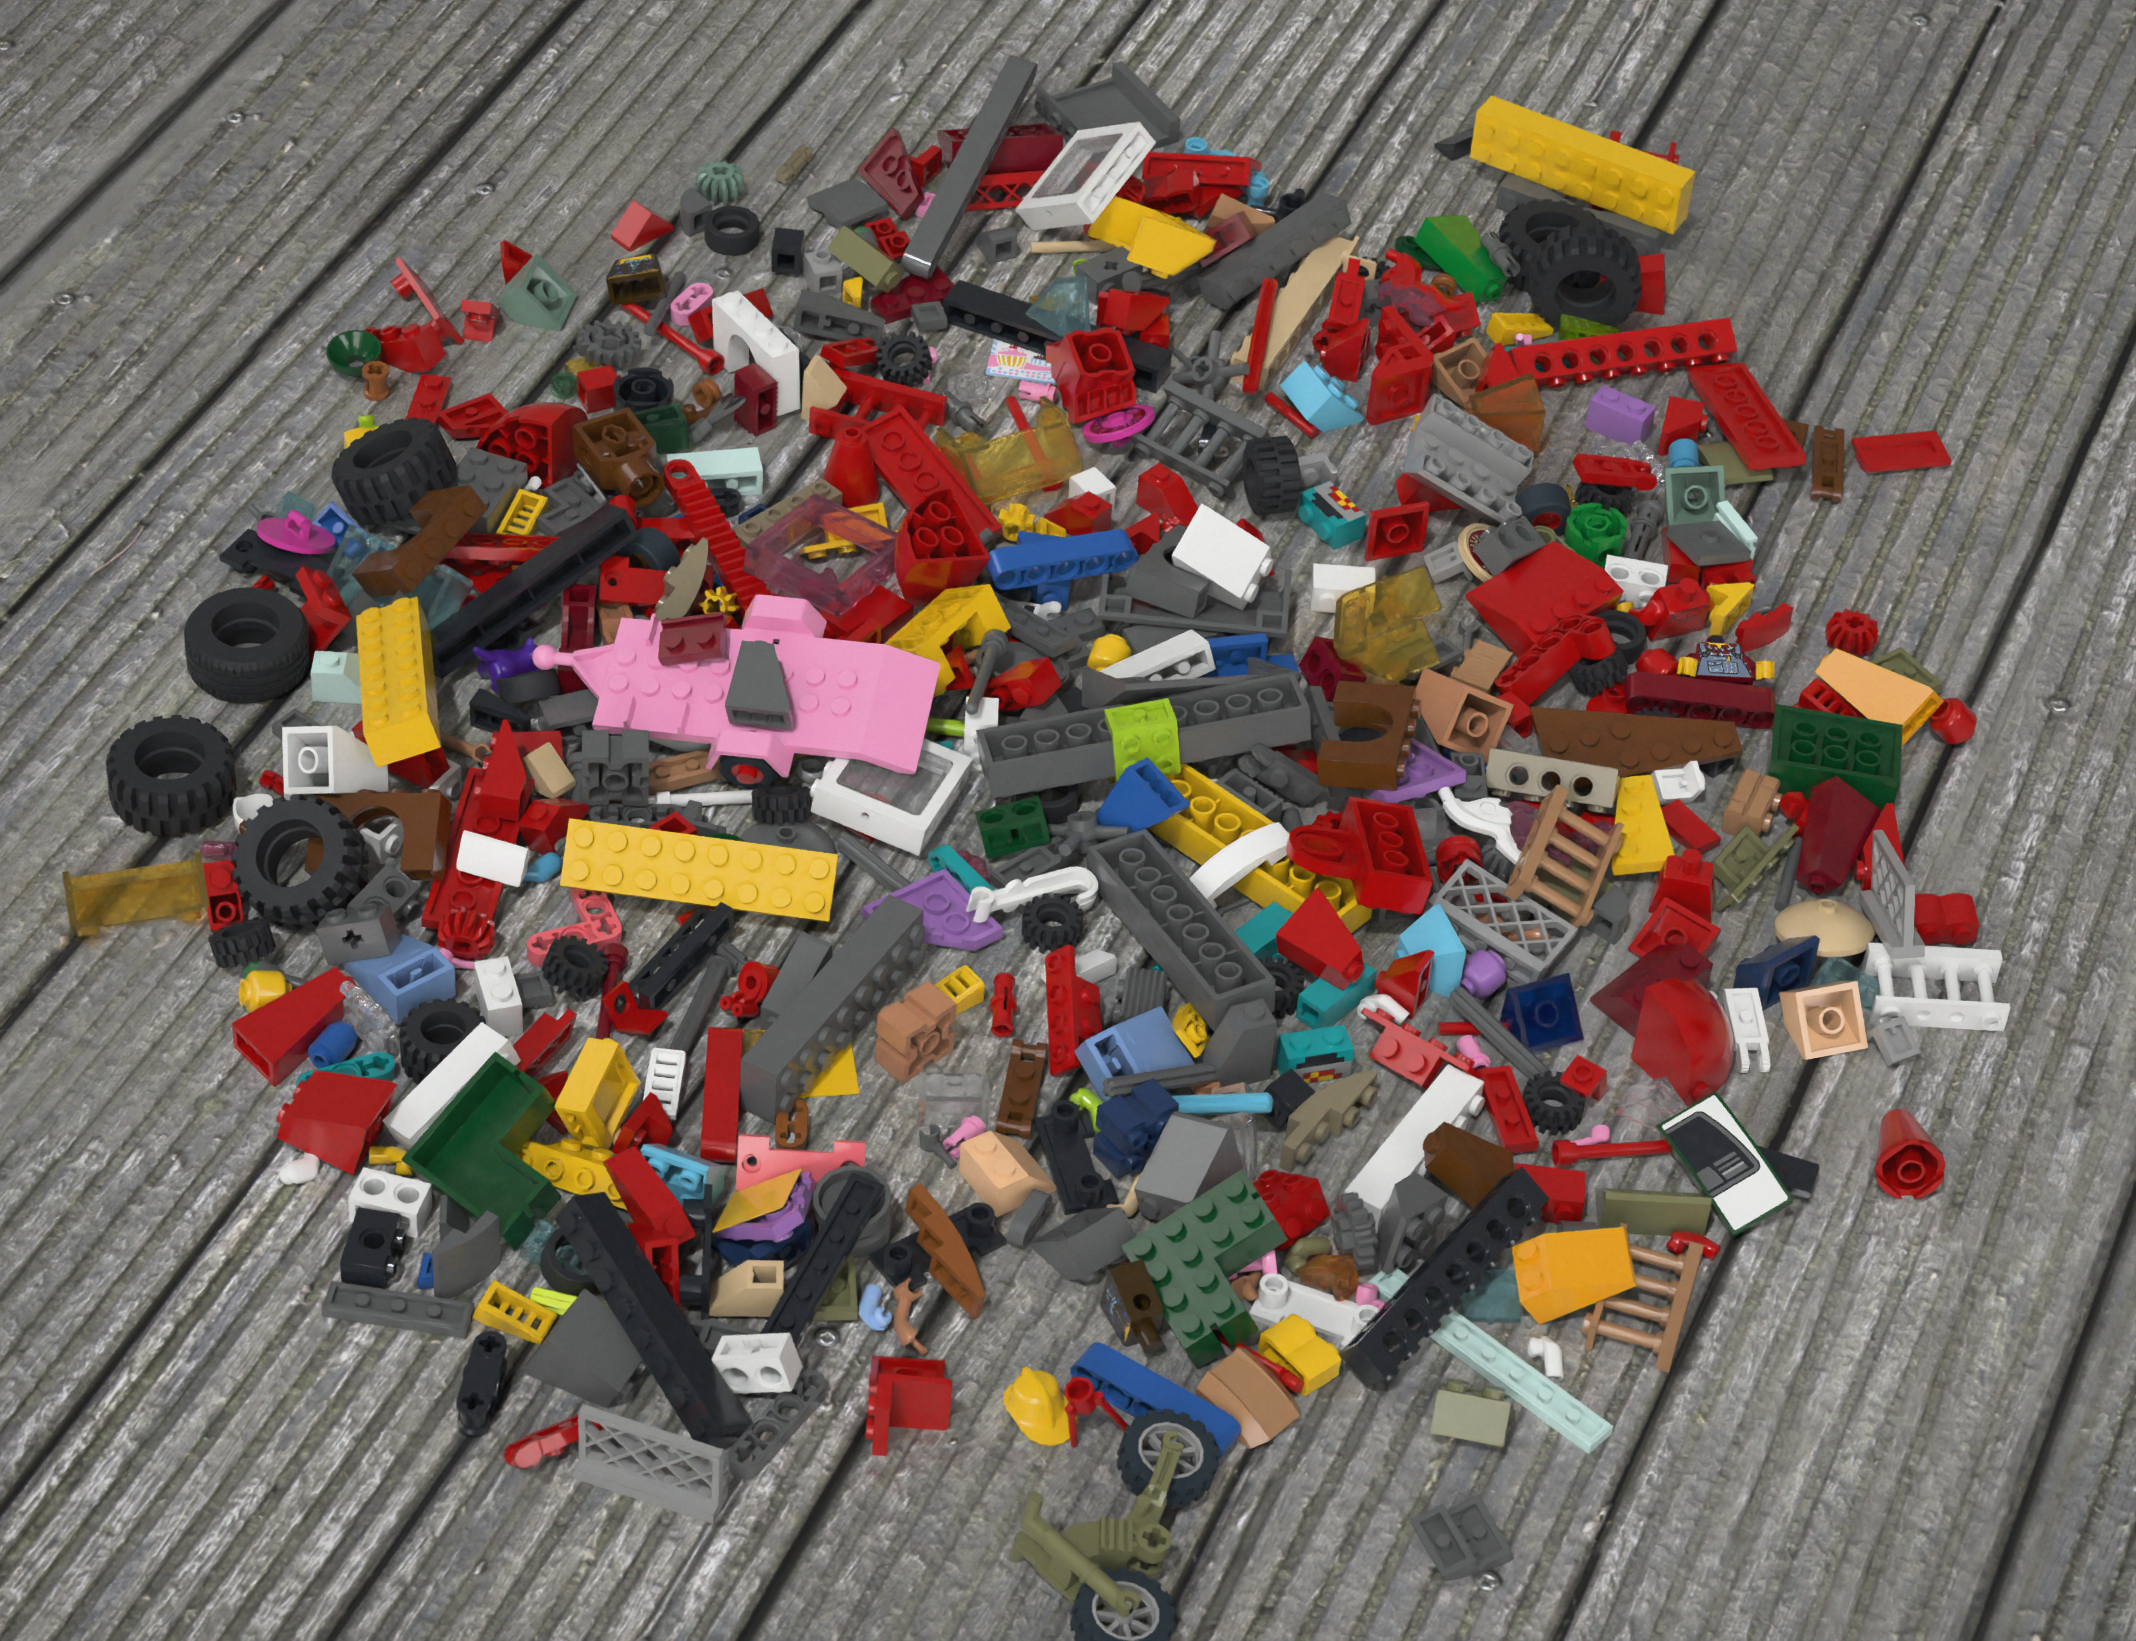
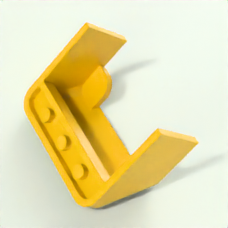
[1087,196,1217,279]

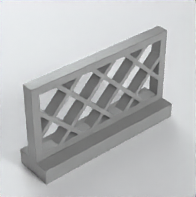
[1859,830,1925,959]
[1423,859,1578,991]
[574,1404,728,1524]

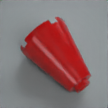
[822,426,880,509]
[1875,1109,1946,1199]

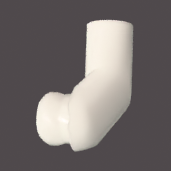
[1357,994,1410,1026]
[279,1152,321,1185]
[1527,1336,1564,1382]

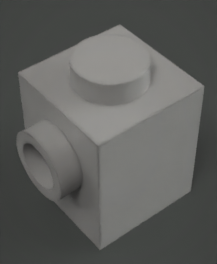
[803,249,842,295]

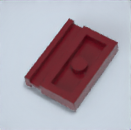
[658,612,727,666]

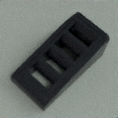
[469,688,531,733]

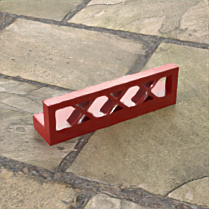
[1142,152,1262,187]
[965,170,1068,212]
[513,1008,577,1078]

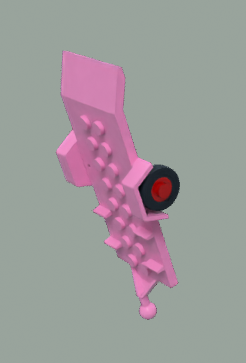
[532,594,941,789]

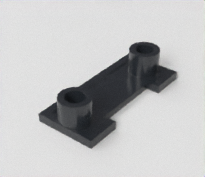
[219,528,342,601]
[1034,1100,1119,1215]
[680,1184,712,1320]
[869,1202,1007,1291]

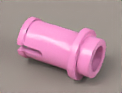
[1018,380,1058,406]
[1456,1035,1491,1071]
[943,1115,986,1158]

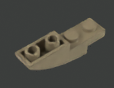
[643,537,708,621]
[1279,1070,1378,1173]

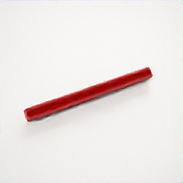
[1242,277,1278,395]

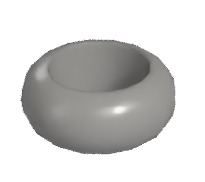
[796,758,826,784]

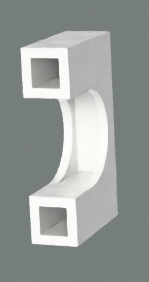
[712,290,800,417]

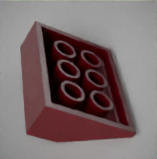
[937,123,1063,175]

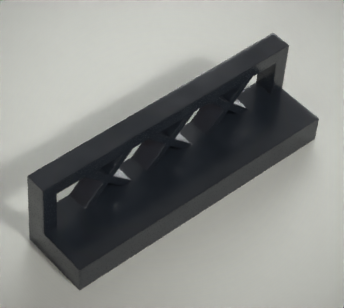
[619,902,734,1010]

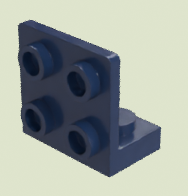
[711,1217,812,1269]

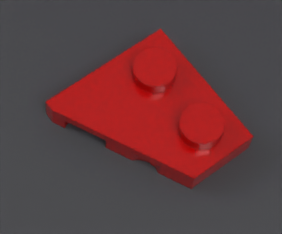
[437,393,509,438]

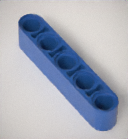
[986,529,1139,590]
[1070,1342,1241,1460]

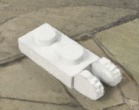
[1722,988,1771,1073]

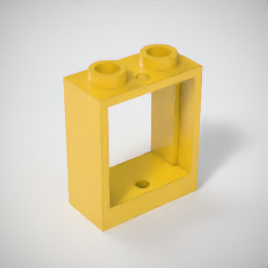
[554,1037,641,1150]

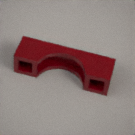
[557,584,596,696]

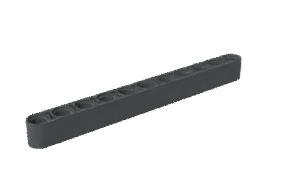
[901,55,1038,280]

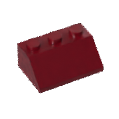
[1590,944,1713,1038]

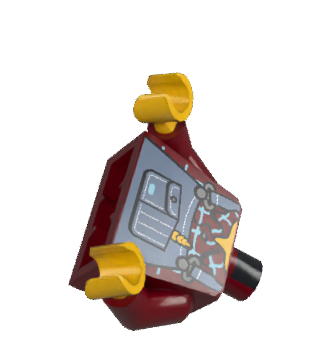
[1677,635,1775,685]

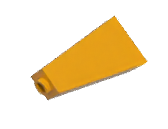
[1814,648,1944,747]

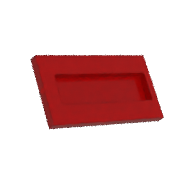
[1851,430,1952,473]

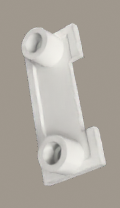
[1249,1273,1379,1350]

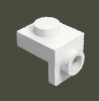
[1651,761,1705,805]

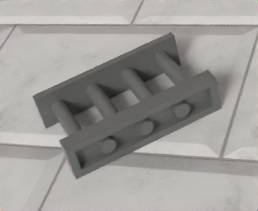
[1130,379,1270,500]

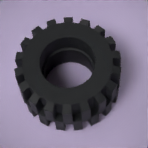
[1243,436,1301,515]
[399,998,486,1085]

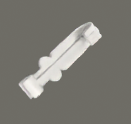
[966,866,1098,923]

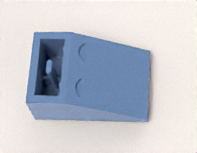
[341,933,456,1025]
[1074,1006,1195,1102]

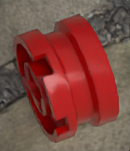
[1435,835,1483,886]

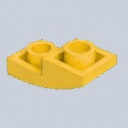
[1172,1002,1210,1058]

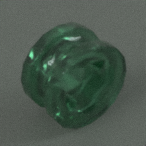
[551,372,577,399]

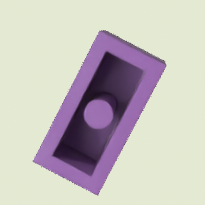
[1585,385,1656,450]

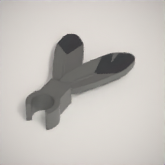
[683,393,746,444]

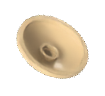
[1774,899,1875,957]

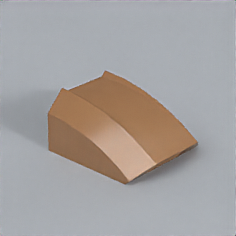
[1204,193,1276,241]
[1431,336,1487,414]
[1195,1347,1301,1449]

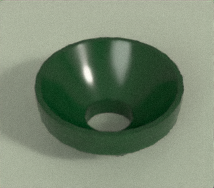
[326,330,381,377]

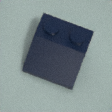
[1733,935,1820,1011]

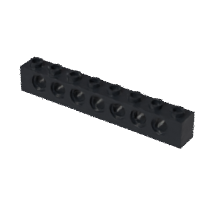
[1339,1167,1550,1387]

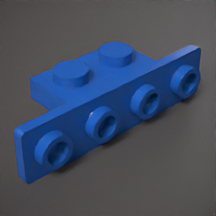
[1197,633,1300,678]

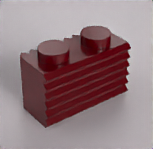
[734,363,779,437]

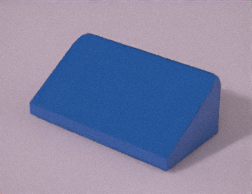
[311,501,377,558]

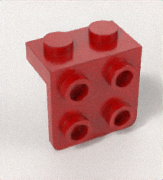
[296,566,351,661]
[1252,1170,1331,1251]
[865,1373,953,1456]

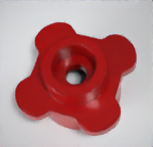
[1160,513,1186,533]

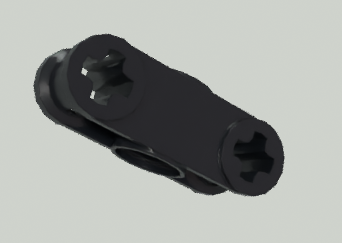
[456,1331,507,1438]

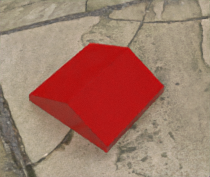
[1628,897,1721,958]
[868,1355,945,1394]

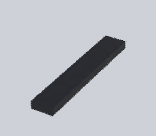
[760,1172,885,1348]

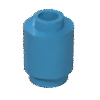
[1668,439,1699,468]

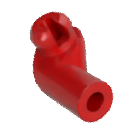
[1666,1230,1721,1261]

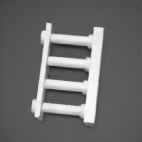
[1862,942,2011,1031]

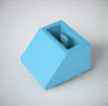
[1280,360,1365,432]
[641,1144,724,1209]

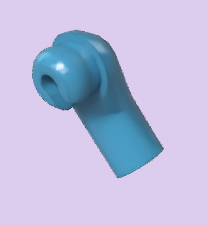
[523,852,562,882]

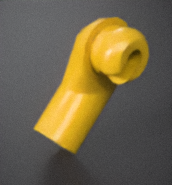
[369,1146,413,1176]

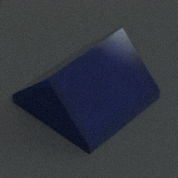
[1499,973,1584,1053]

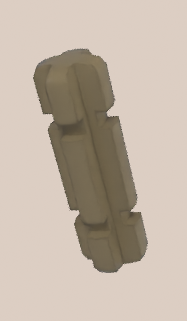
[775,144,813,184]

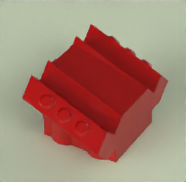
[1046,326,1136,424]

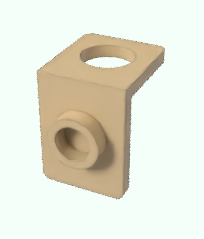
[1340,236,1377,281]

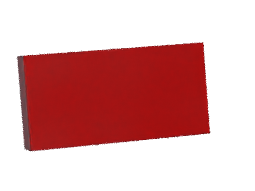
[1661,799,1721,854]

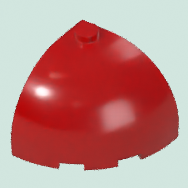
[476,402,588,490]
[894,485,991,607]
[1631,977,1734,1109]

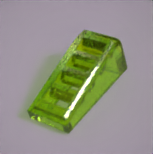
[1557,314,1619,341]

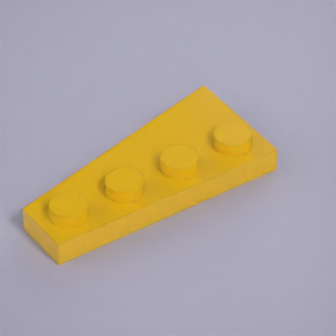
[1611,775,1675,876]

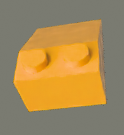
[1512,1227,1636,1325]

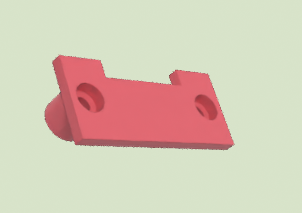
[736,1134,866,1190]

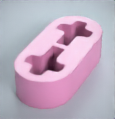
[670,283,713,326]

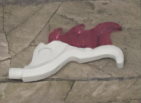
[1438,787,1572,877]

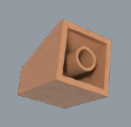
[1416,667,1514,764]

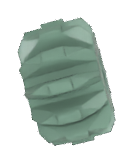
[696,159,744,205]

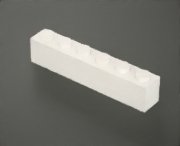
[1344,1064,1485,1233]

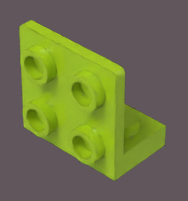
[1104,698,1181,782]

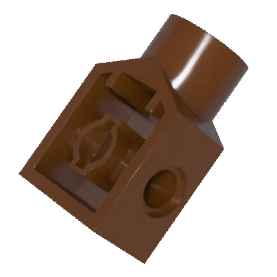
[573,407,665,508]

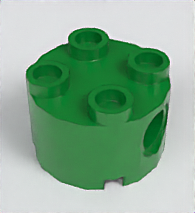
[1563,503,1628,569]

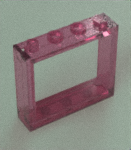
[743,493,897,617]

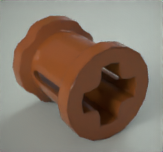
[362,361,390,401]

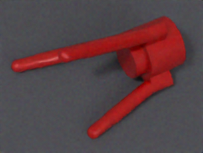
[1064,1377,1128,1448]

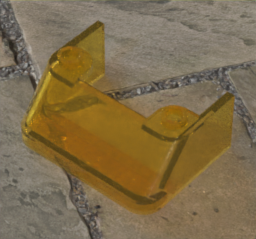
[936,396,1084,504]
[1333,565,1442,682]
[61,852,209,937]

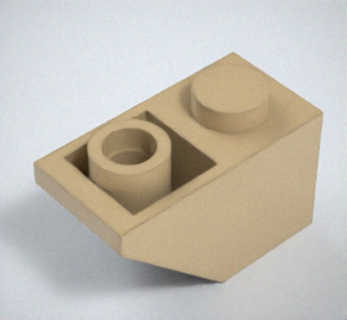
[709,1260,784,1317]

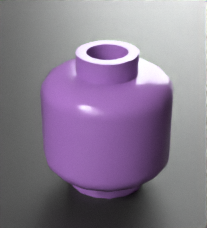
[1460,949,1507,999]

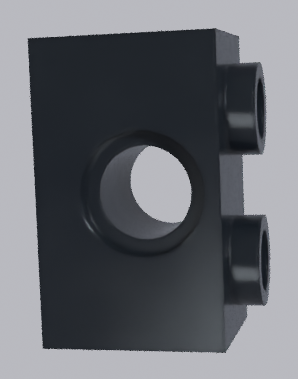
[340,1208,407,1289]

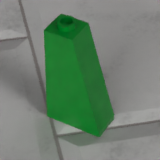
[1414,215,1508,303]

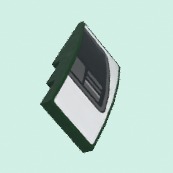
[1656,1091,1793,1238]

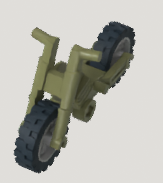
[1009,1409,1220,1641]

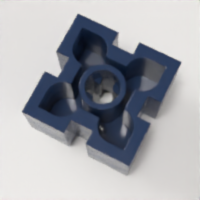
[1093,1078,1179,1180]

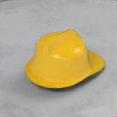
[1003,1366,1077,1446]

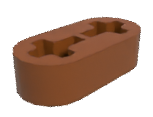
[775,1098,808,1150]

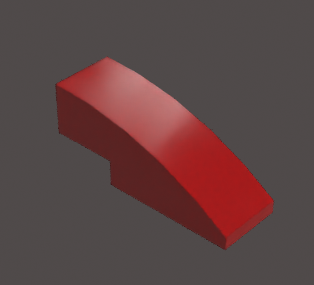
[1661,527,1701,583]

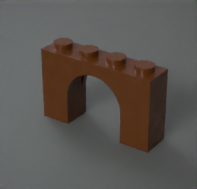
[351,485,488,598]
[1317,681,1421,791]
[305,789,452,881]

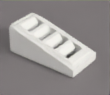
[643,1048,686,1120]

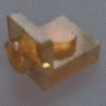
[1298,1255,1360,1301]

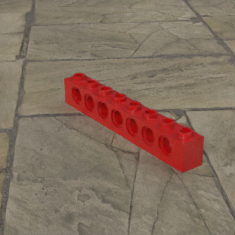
[1507,317,1738,392]

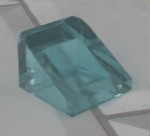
[275,491,315,521]

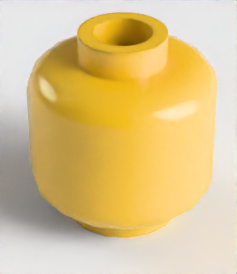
[1087,634,1132,671]
[239,970,292,1013]

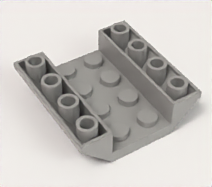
[1403,393,1534,527]

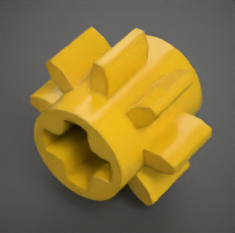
[997,503,1036,541]
[698,586,741,618]

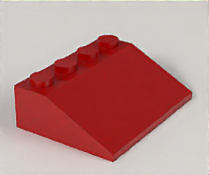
[1465,541,1624,658]

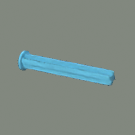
[1172,1092,1273,1115]

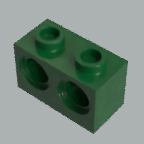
[975,795,1051,859]

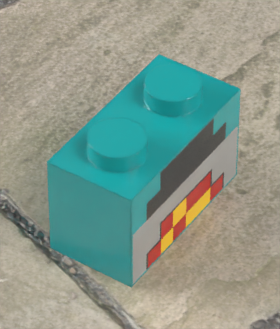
[1298,481,1366,550]
[1275,1024,1354,1084]

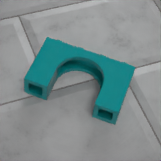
[1234,902,1377,1029]

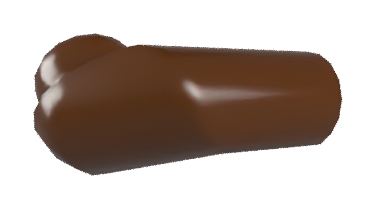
[680,401,719,425]

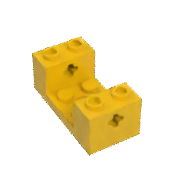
[884,584,1011,698]

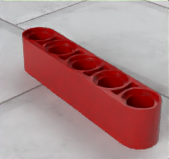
[700,1027,743,1163]

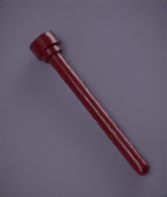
[595,943,629,1040]

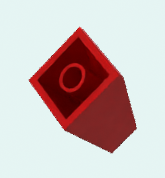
[276,1070,398,1175]

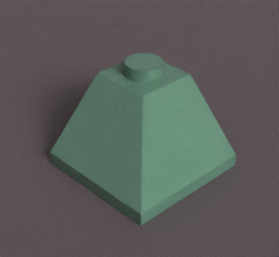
[497,253,578,331]
[1663,465,1726,527]

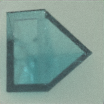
[1025,276,1091,338]

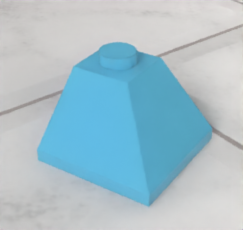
[1393,904,1466,998]

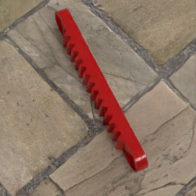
[664,459,771,619]

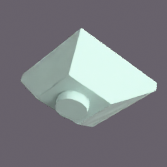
[311,651,361,704]

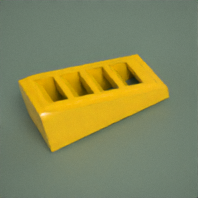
[1486,313,1554,346]
[495,488,549,535]
[934,965,985,1015]
[472,1280,558,1345]

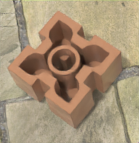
[875,981,957,1084]

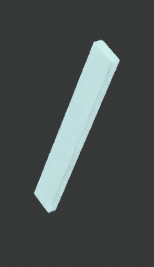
[1367,1269,1613,1454]

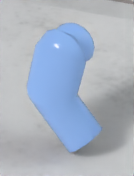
[858,1284,892,1331]

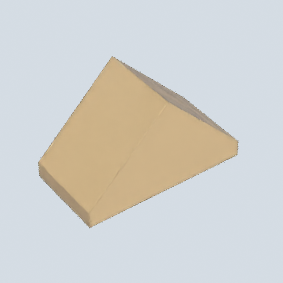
[801,355,847,420]
[521,742,576,798]

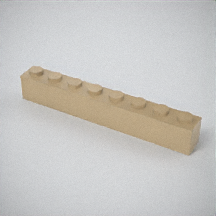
[1230,236,1352,392]

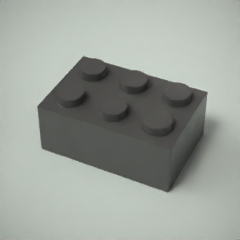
[449,447,528,534]

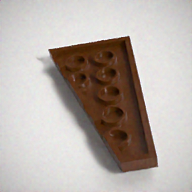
[1530,707,1743,792]

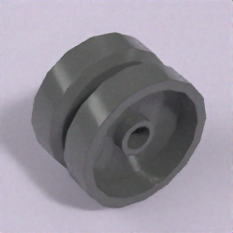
[813,1165,893,1258]

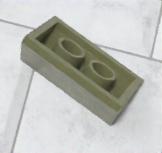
[1595,1188,1712,1236]

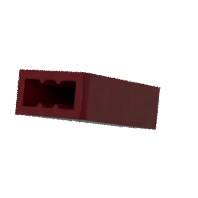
[1795,776,1881,896]

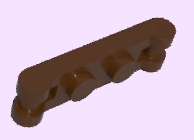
[1810,425,1844,503]
[995,1039,1048,1140]

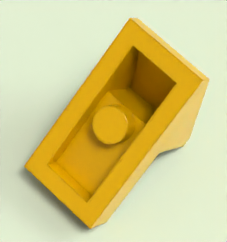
[1706,582,1754,637]

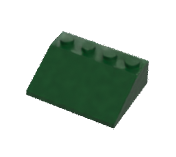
[1766,704,1903,811]

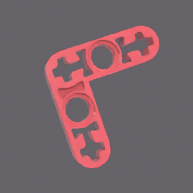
[527,888,622,966]

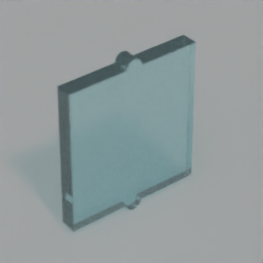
[1459,1269,1521,1325]

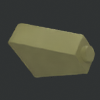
[827,225,905,293]

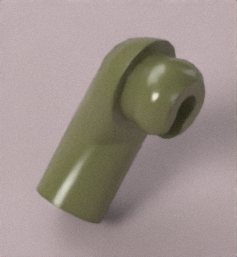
[1284,1237,1331,1276]

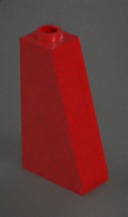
[232,967,358,1087]

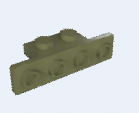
[1711,823,1799,912]

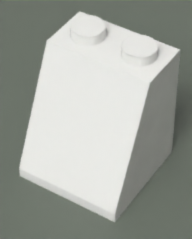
[1172,504,1274,611]
[282,726,388,794]

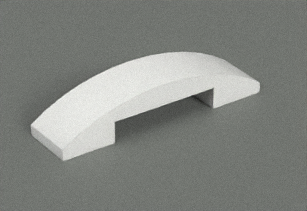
[1189,822,1289,908]

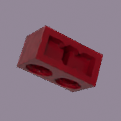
[1199,211,1258,267]
[1298,636,1368,702]

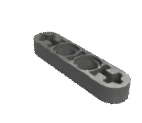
[729,1369,826,1479]

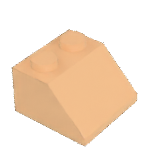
[1779,981,1868,1060]
[959,1130,1057,1217]

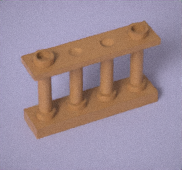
[1504,784,1624,928]
[1581,1223,1704,1372]

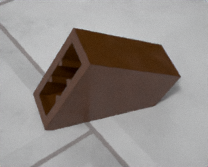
[1423,1122,1514,1212]

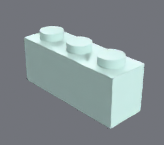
[666,447,763,502]

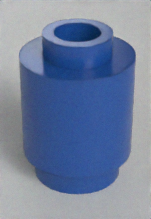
[308,1021,357,1068]

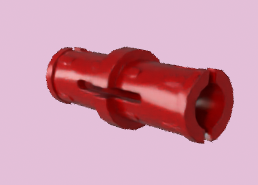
[990,973,1017,1037]

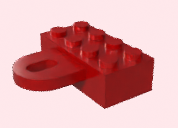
[1286,796,1433,915]

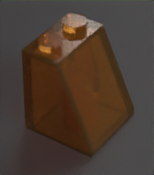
[1463,374,1546,458]

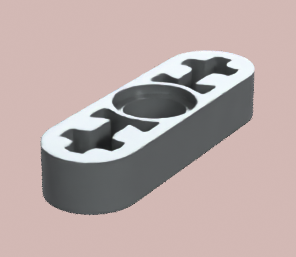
[589,803,684,829]

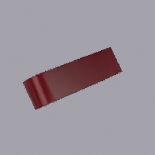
[1624,672,1776,729]

